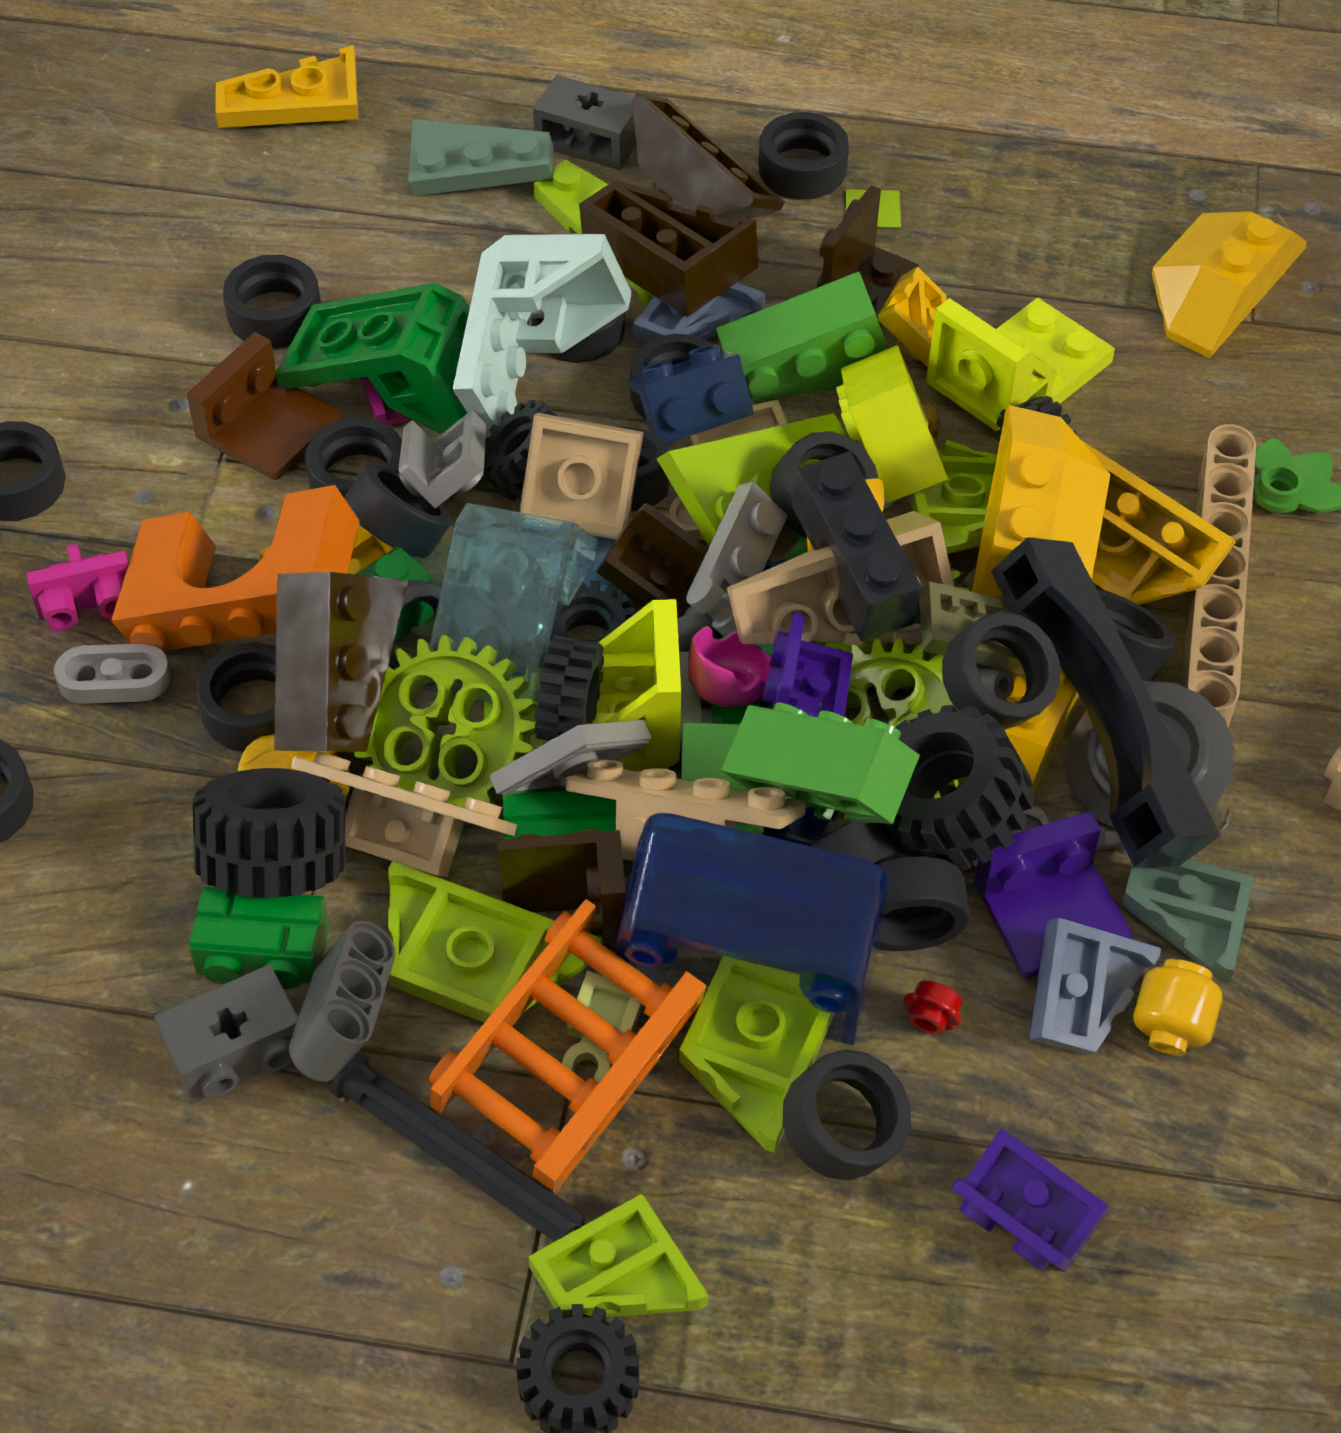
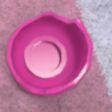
[688,626,774,708]

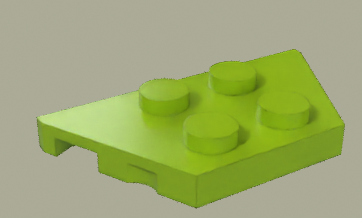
[908,440,997,554]
[388,860,603,1023]
[679,943,860,1154]

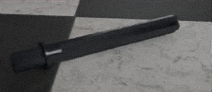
[327,1052,586,1242]

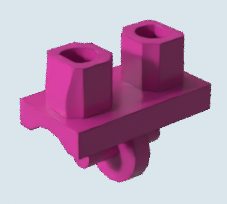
[26,543,129,633]

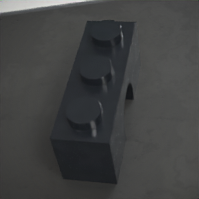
[792,452,922,642]

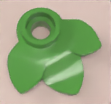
[1253,438,1341,513]

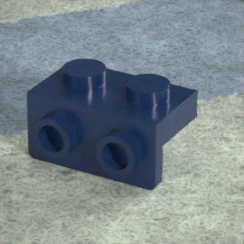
[628,345,754,444]

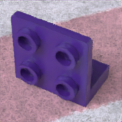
[974,811,1133,978]

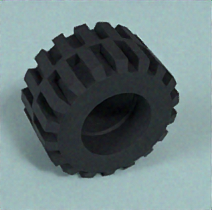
[883,705,1034,871]
[193,768,345,898]

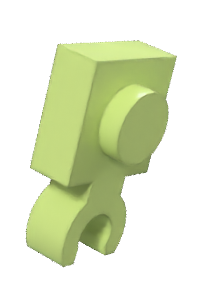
[562,971,643,1082]

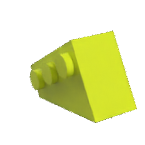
[836,345,948,503]

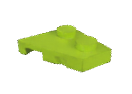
[528,1194,708,1317]

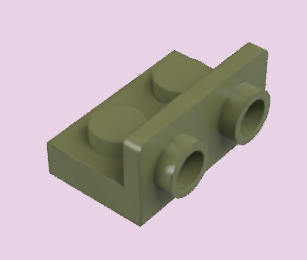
[914,581,1025,675]

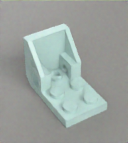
[453,234,632,438]

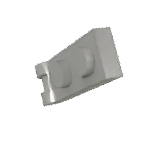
[686,481,787,636]

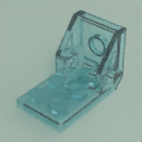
[421,503,599,703]

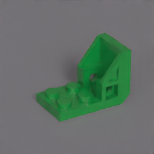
[274,283,470,434]

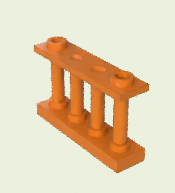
[428,899,707,1194]

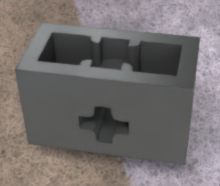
[533,75,637,170]
[154,964,298,1105]

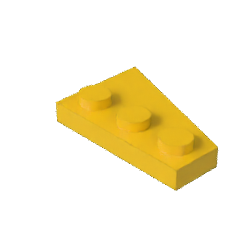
[215,45,358,128]

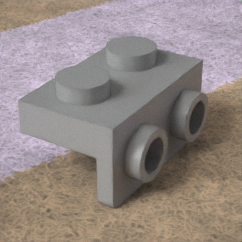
[398,410,486,508]

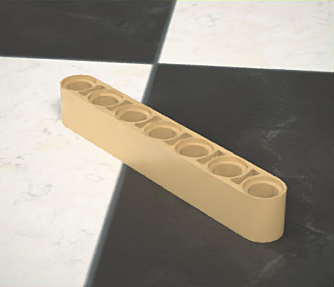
[1181,424,1256,728]

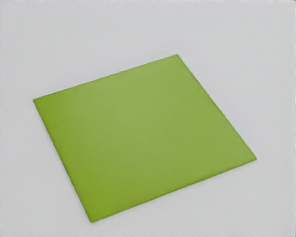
[845,189,901,228]

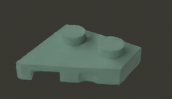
[1122,859,1255,983]

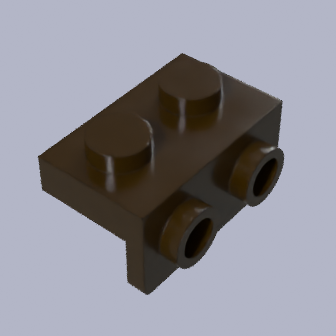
[596,504,709,619]

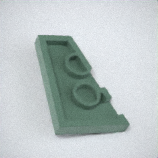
[408,119,553,197]

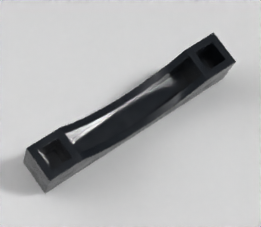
[991,537,1220,867]

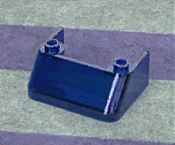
[617,813,888,1045]

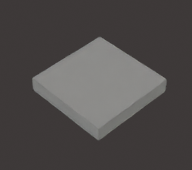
[489,720,652,795]

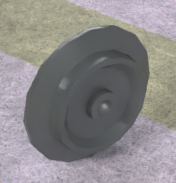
[1066,681,1235,831]

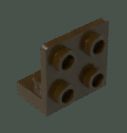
[817,185,919,326]
[497,829,628,957]

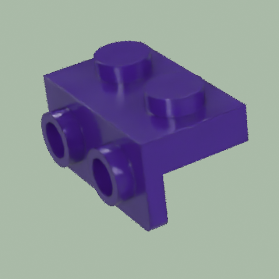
[762,613,853,717]
[951,1128,1111,1272]

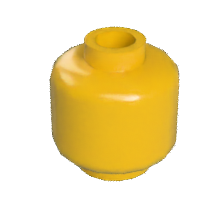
[1133,959,1223,1056]

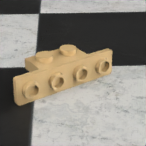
[290,751,517,878]
[566,759,805,878]

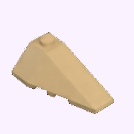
[727,511,954,645]

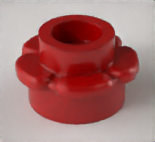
[903,980,963,1035]

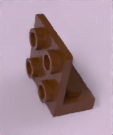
[187,332,340,480]

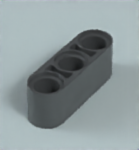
[289,920,395,1082]

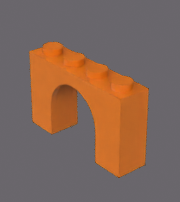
[111,485,360,651]

